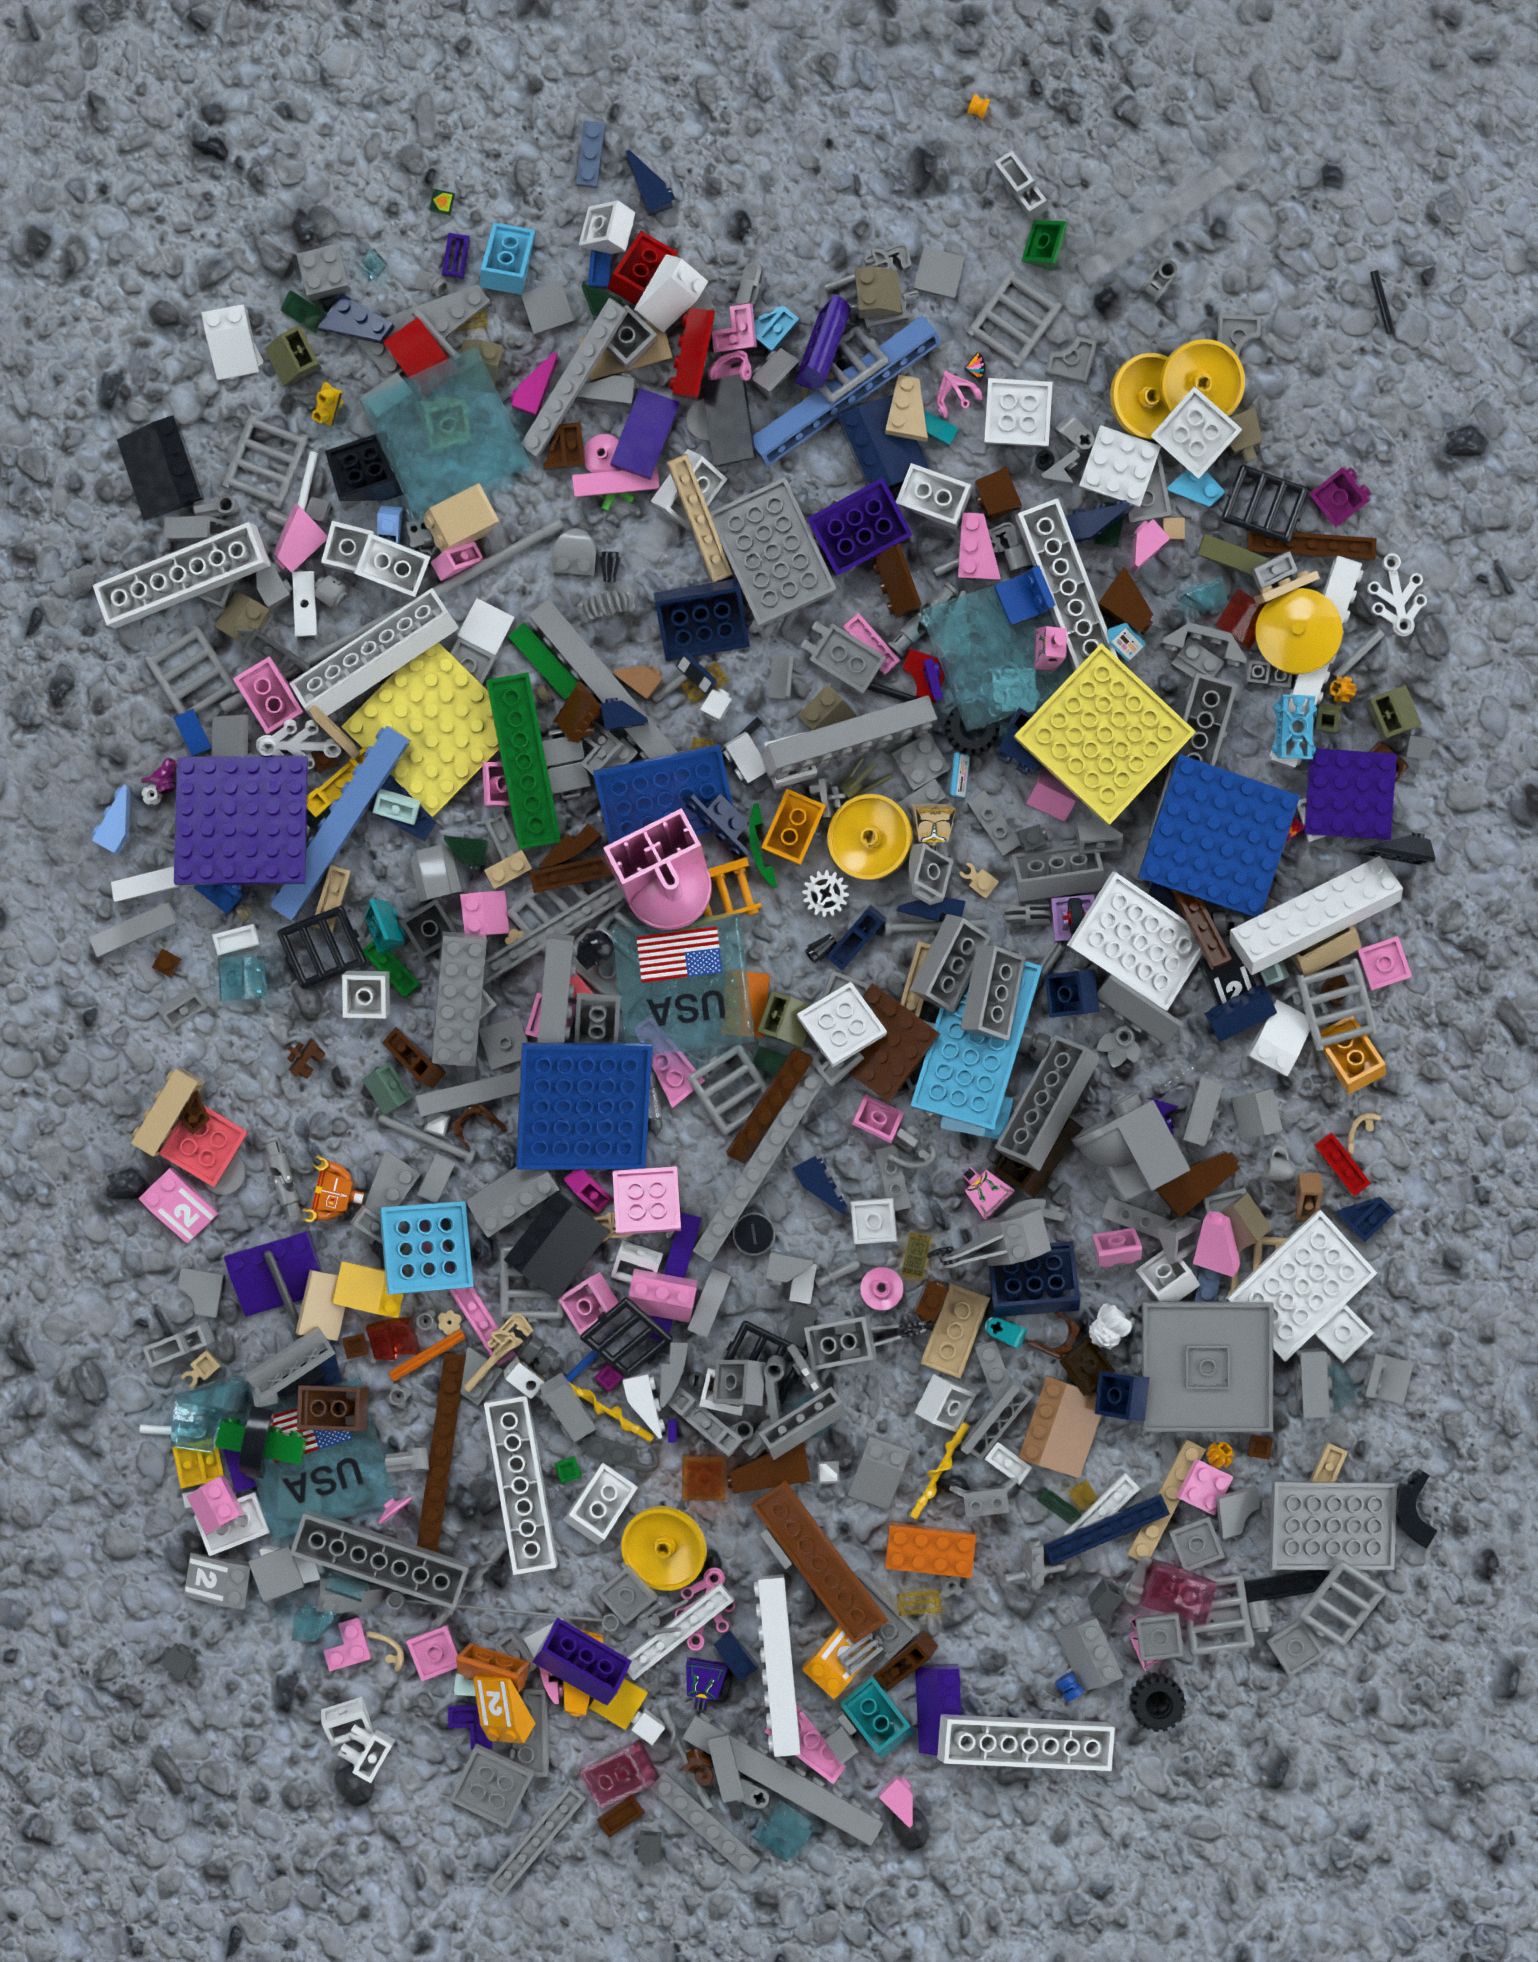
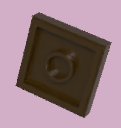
[1059,1336,1115,1396]

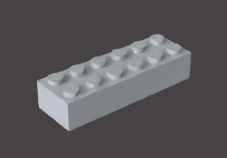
[431,931,487,1066]
[995,1035,1100,1171]

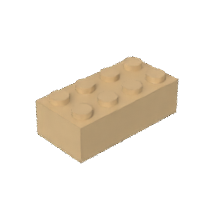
[131,1069,205,1157]

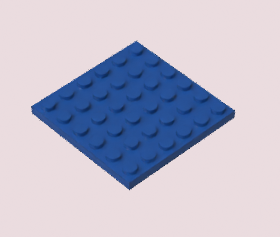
[1137,754,1300,917]
[516,1043,652,1170]

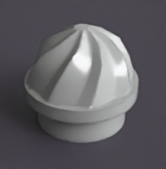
[426,275,448,297]

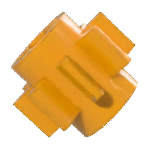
[1330,676,1356,703]
[1206,1441,1234,1469]

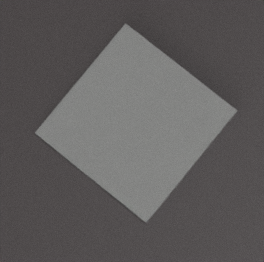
[1142,1301,1274,1432]

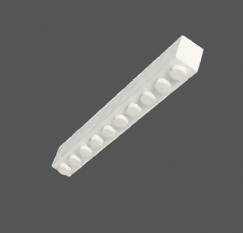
[1268,556,1363,769]

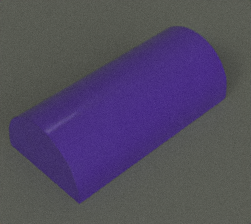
[794,294,851,389]

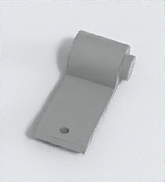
[1203,1600,1272,1636]

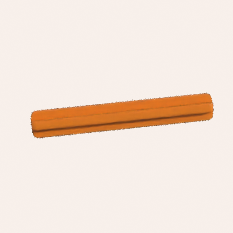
[388,1329,466,1382]

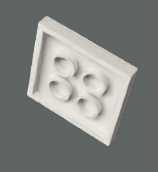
[984,378,1053,447]
[1150,386,1242,479]
[1079,425,1161,508]
[797,982,887,1067]

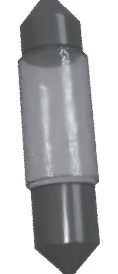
[648,1070,663,1136]

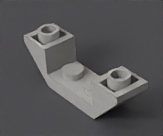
[1160,623,1247,668]

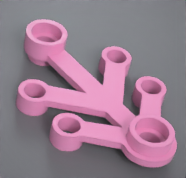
[675,1567,735,1651]

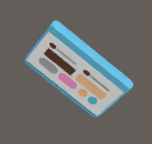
[1107,623,1146,662]
[949,752,970,798]

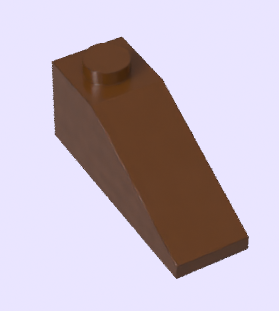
[382,1027,447,1089]
[873,1630,938,1691]

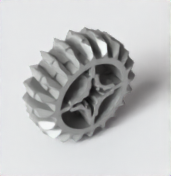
[577,589,636,624]

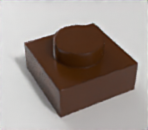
[311,751,339,773]
[152,949,182,978]
[342,1333,369,1359]
[1247,1434,1273,1460]

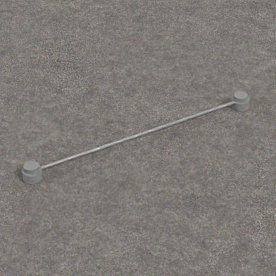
[386,1591,619,1631]

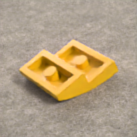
[172,1437,224,1489]

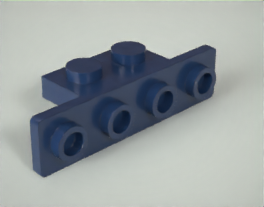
[682,793,750,858]

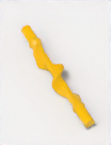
[569,1382,655,1442]
[910,1422,970,1519]

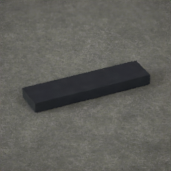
[1244,1570,1332,1603]

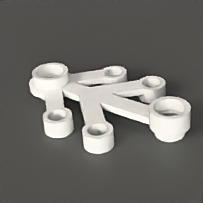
[1367,553,1427,637]
[256,719,341,769]

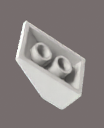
[634,254,708,332]
[201,304,260,381]
[896,463,972,530]
[354,533,430,597]
[1246,999,1310,1076]
[563,1463,638,1545]

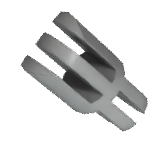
[736,261,764,310]
[1004,904,1050,926]

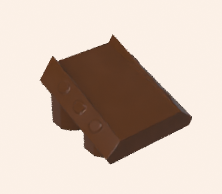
[553,682,601,743]

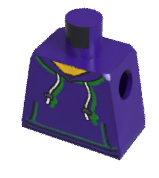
[686,1657,727,1711]

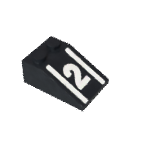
[1198,946,1256,1006]

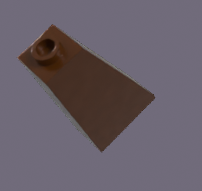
[1155,1151,1240,1218]
[727,1441,810,1494]

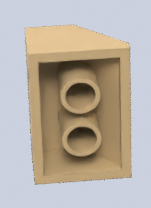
[1291,926,1362,976]

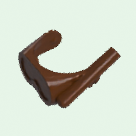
[1368,741,1409,783]
[451,1103,506,1149]
[1028,1312,1080,1359]

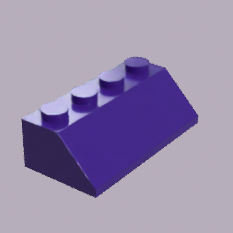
[532,1617,632,1706]
[915,1664,961,1756]

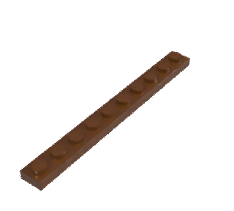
[417,1352,466,1553]

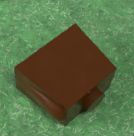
[975,466,1022,519]
[911,1275,949,1323]

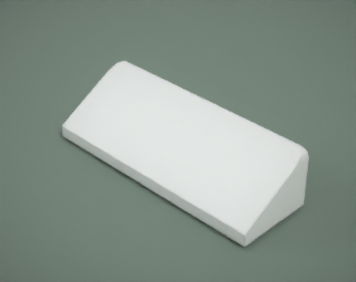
[111,866,179,903]

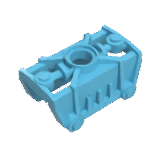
[1272,694,1317,760]

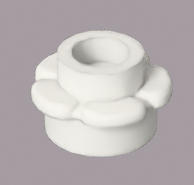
[142,784,163,805]

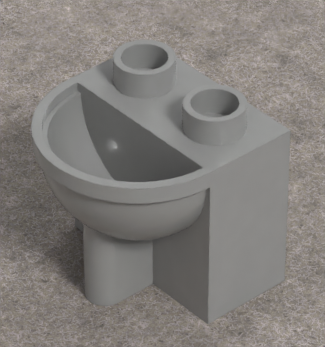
[1072,1093,1190,1202]

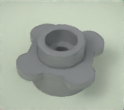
[414,1309,437,1333]
[386,1384,411,1409]
[939,1576,963,1597]

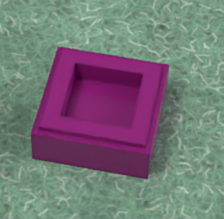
[594,1363,624,1392]

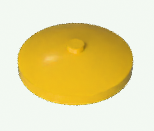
[1160,339,1245,417]
[1110,353,1170,440]
[1255,588,1343,675]
[827,794,913,880]
[621,1506,707,1591]

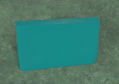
[924,410,959,447]

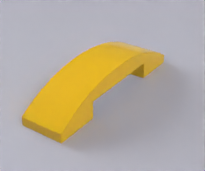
[307,747,367,818]

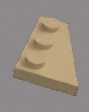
[885,375,928,442]

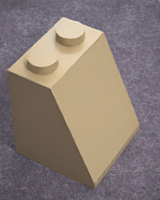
[423,483,499,553]

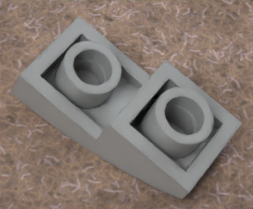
[1247,660,1294,689]
[417,1153,456,1203]

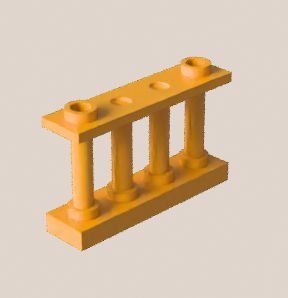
[679,857,762,931]

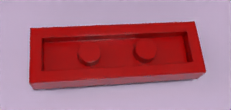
[1314,1132,1371,1196]

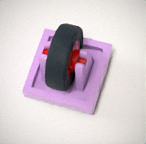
[1051,895,1094,941]

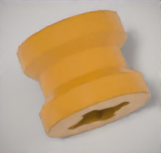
[967,93,990,120]

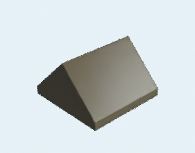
[1219,1192,1272,1251]

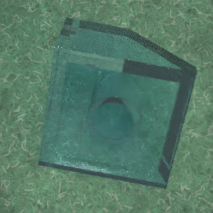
[1176,576,1228,615]
[171,1398,222,1453]

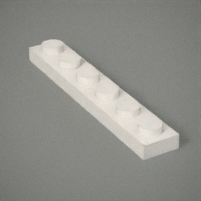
[627,1582,734,1680]

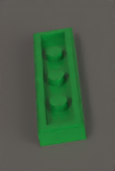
[508,622,577,701]

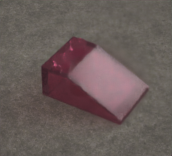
[1141,1559,1218,1624]
[579,1739,660,1809]

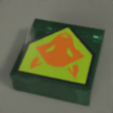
[429,189,455,216]

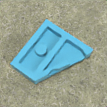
[754,306,800,352]
[1167,469,1225,508]

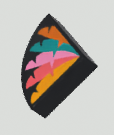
[964,352,986,382]

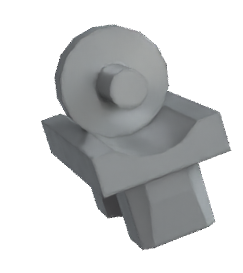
[809,778,846,818]

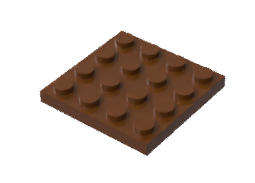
[849,983,940,1103]

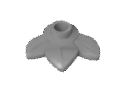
[1097,1026,1140,1067]

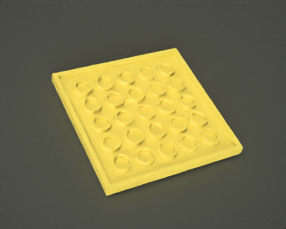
[341,642,499,817]
[1013,643,1196,826]

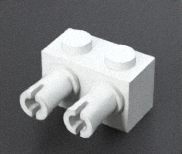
[337,1724,395,1783]

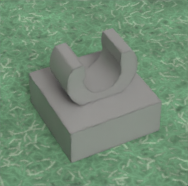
[892,1125,918,1153]

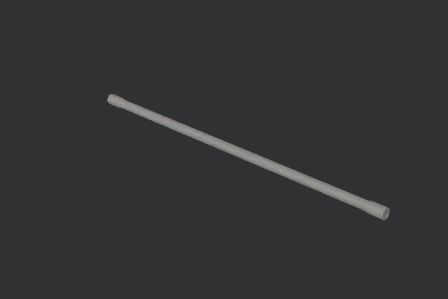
[220,518,564,714]

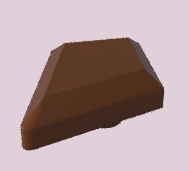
[1320,962,1349,1006]
[179,1090,210,1134]

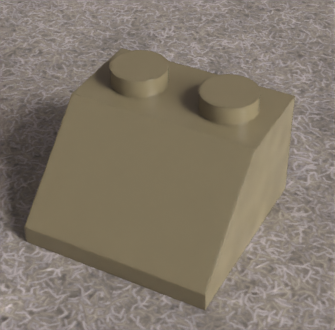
[855,266,902,318]
[214,590,273,645]
[797,684,858,731]

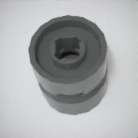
[1211,911,1244,939]
[1017,1027,1051,1062]
[519,1335,559,1375]

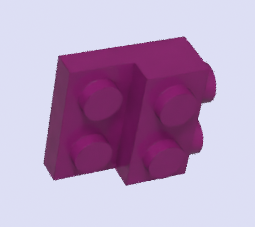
[1309,466,1372,528]

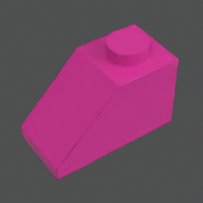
[564,1169,613,1213]

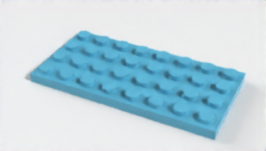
[910,961,1043,1131]

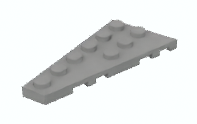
[356,284,491,378]

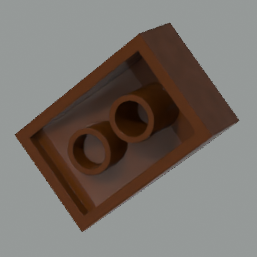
[297,1385,369,1431]

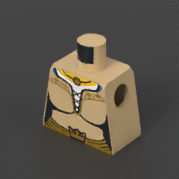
[910,804,955,851]

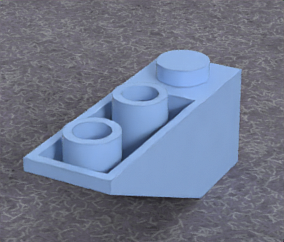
[377,505,403,544]
[92,785,131,854]

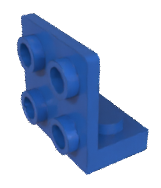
[994,565,1056,625]
[194,885,245,915]

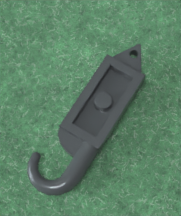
[237,628,311,682]
[575,1434,659,1473]

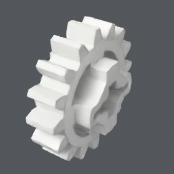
[802,870,849,917]

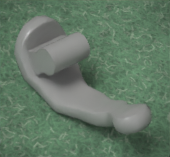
[1282,985,1329,1015]
[887,1145,936,1168]
[1123,1556,1151,1605]

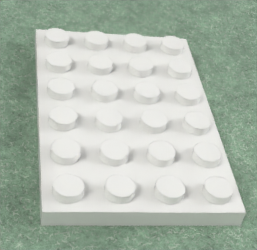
[1067,871,1203,1011]
[1226,1210,1377,1362]

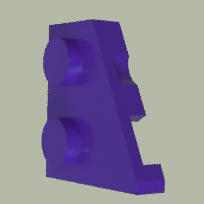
[922,658,943,701]

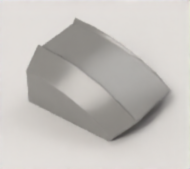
[909,843,954,905]
[411,844,463,903]

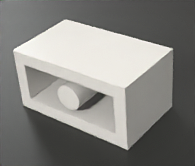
[723,732,766,783]

